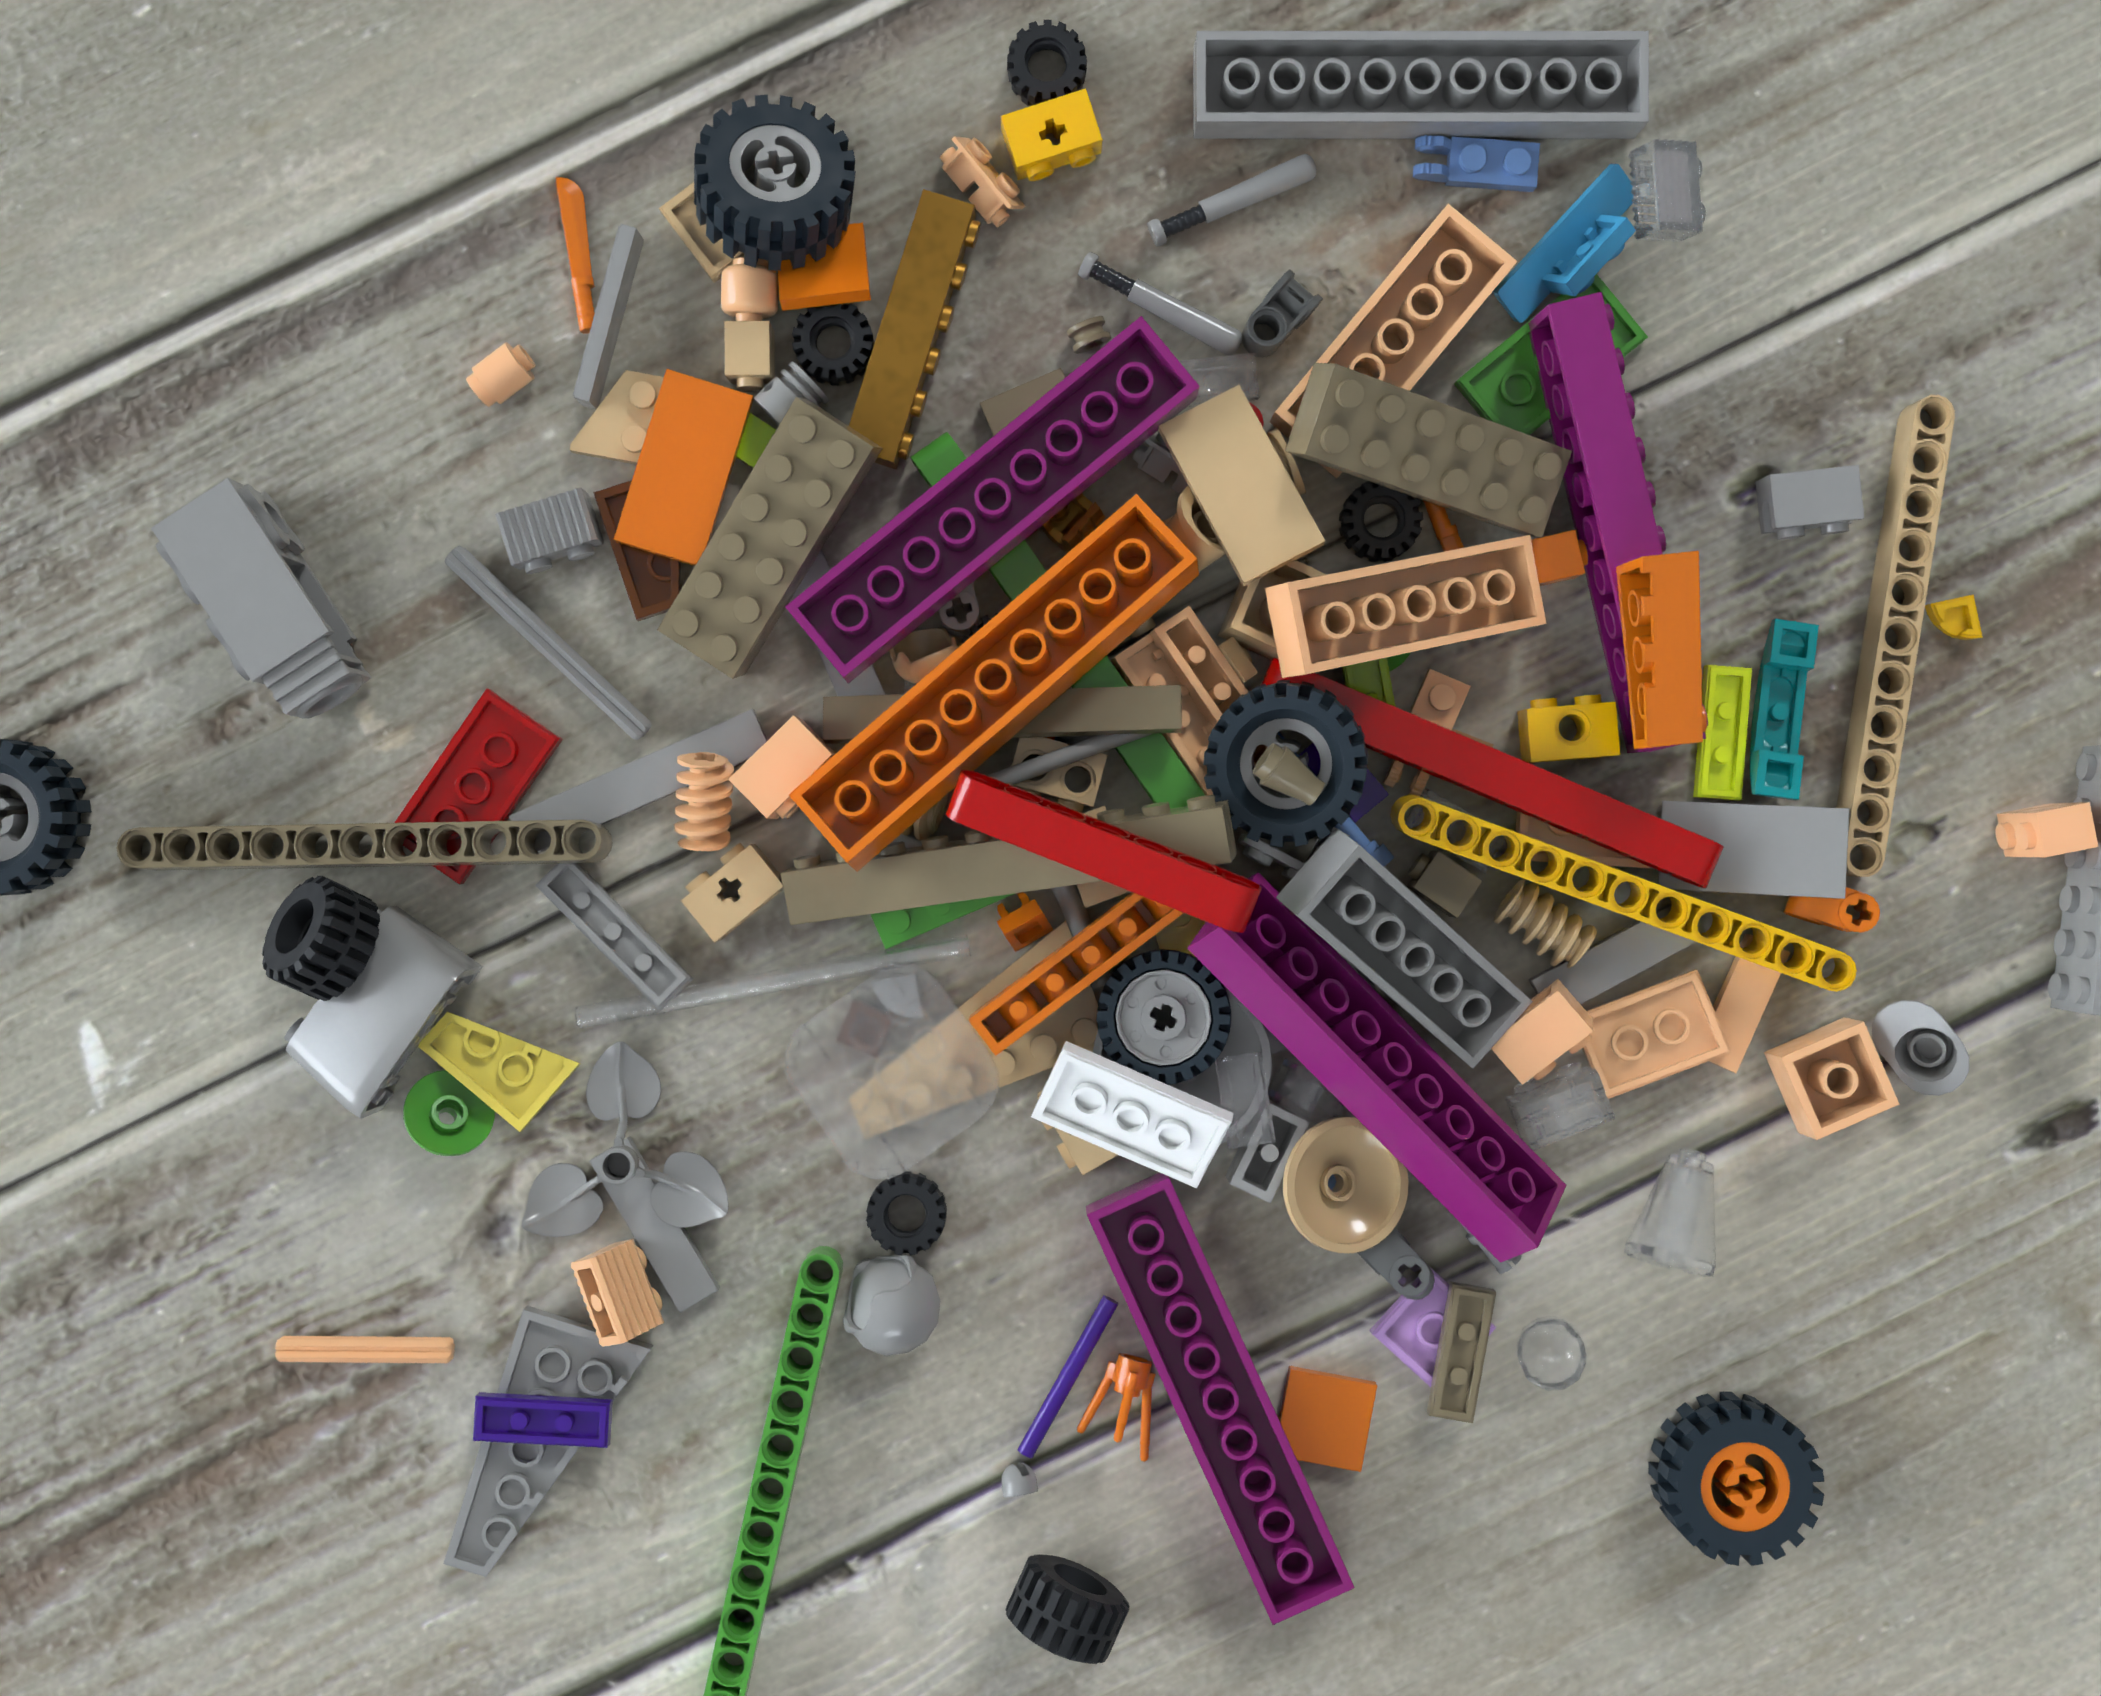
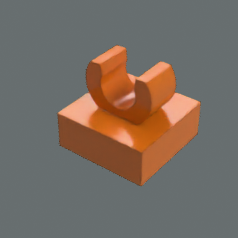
[996,892,1053,952]

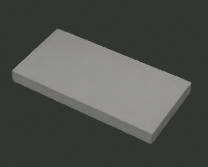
[1658,801,1850,899]

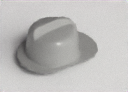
[1872,1000,1969,1096]

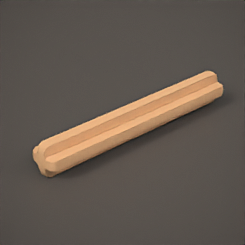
[275,1336,455,1363]

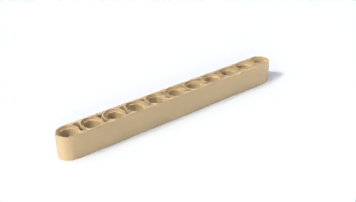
[1836,395,1955,877]

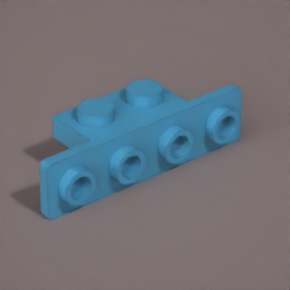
[1493,163,1639,323]

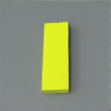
[1693,665,1752,801]

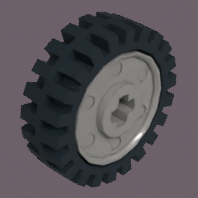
[1097,949,1232,1085]

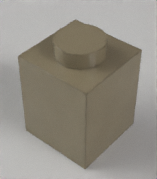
[1406,850,1483,918]

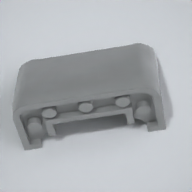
[284,906,483,1119]

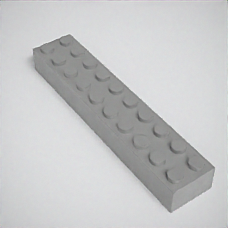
[1193,31,1649,139]

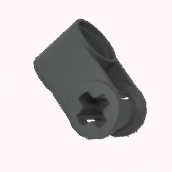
[1242,269,1323,358]
[1357,1228,1435,1300]

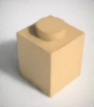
[724,321,775,391]

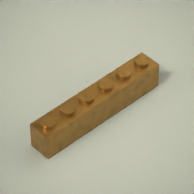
[849,189,981,470]

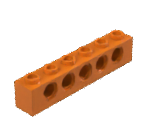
[968,892,1183,1056]

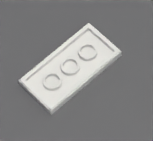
[1031,1041,1234,1188]

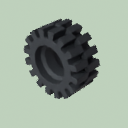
[792,303,875,386]
[1339,481,1424,562]

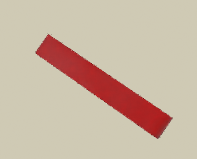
[946,770,1262,933]

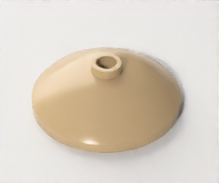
[1283,1116,1409,1254]

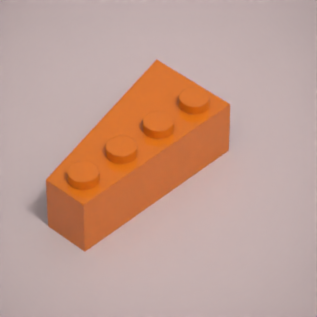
[1616,551,1707,749]

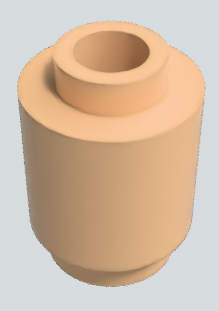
[466,342,536,407]

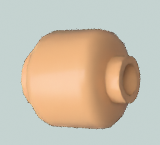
[721,257,779,321]

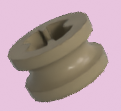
[1067,316,1111,354]

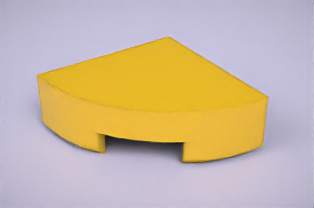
[1925,594,1983,640]

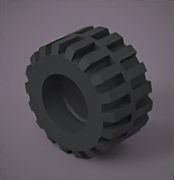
[262,876,380,1001]
[1005,1554,1130,1664]

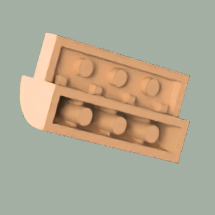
[1111,606,1280,795]

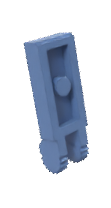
[1413,135,1540,192]

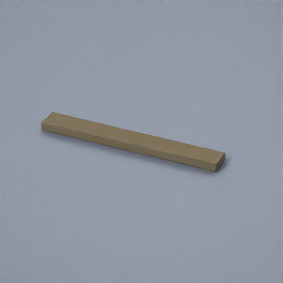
[822,685,1182,744]

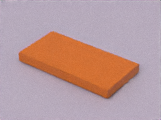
[614,369,754,566]

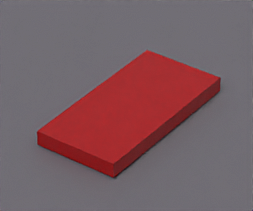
[394,688,563,885]

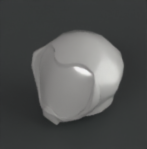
[843,1255,941,1356]

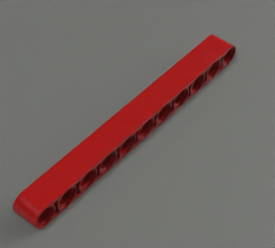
[1261,658,1724,889]

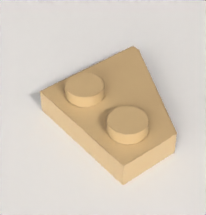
[570,370,664,465]

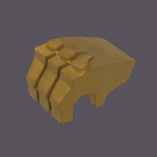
[1040,493,1106,553]

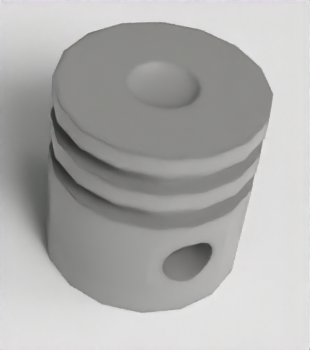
[753,361,829,426]

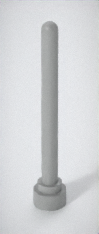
[981,734,1151,785]

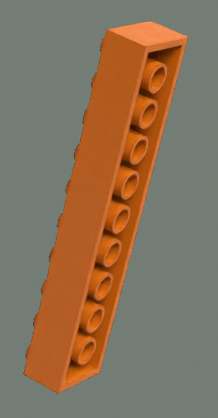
[789,494,1199,872]

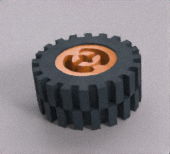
[1648,1392,1825,1566]

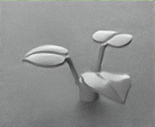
[522,1042,729,1237]

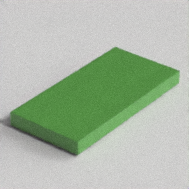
[1454,274,1648,435]

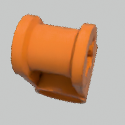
[1783,887,1880,933]

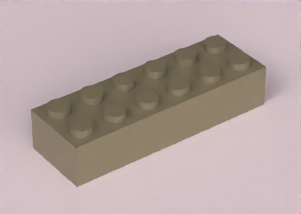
[1285,363,1572,538]
[657,397,883,679]

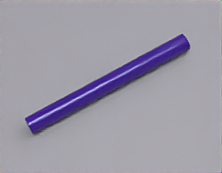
[1017,1295,1119,1458]

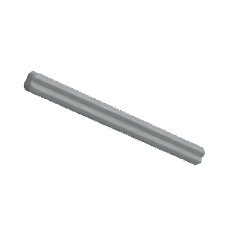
[445,546,652,740]

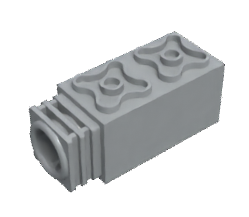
[151,478,372,719]

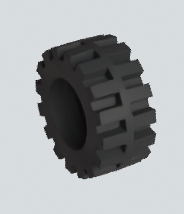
[1007,20,1087,106]
[866,1171,947,1256]

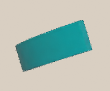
[1750,619,1819,801]

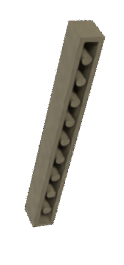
[780,795,1237,925]

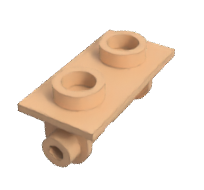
[940,136,1025,227]

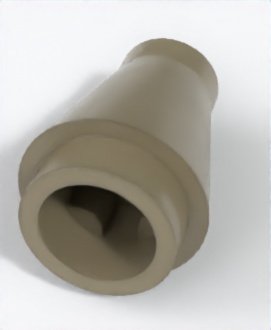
[1253,743,1325,806]

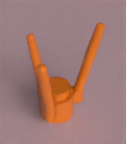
[1077,1353,1156,1462]

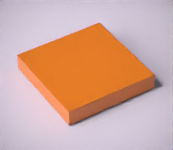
[778,222,871,311]
[1279,1366,1377,1472]

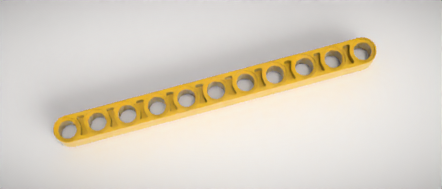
[1390,794,1857,992]

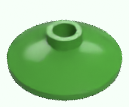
[403,1070,495,1156]

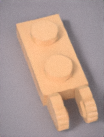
[1384,669,1471,796]

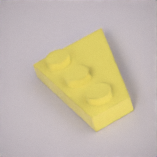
[418,1012,581,1132]

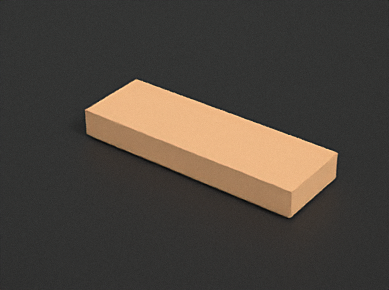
[1709,934,1790,1073]

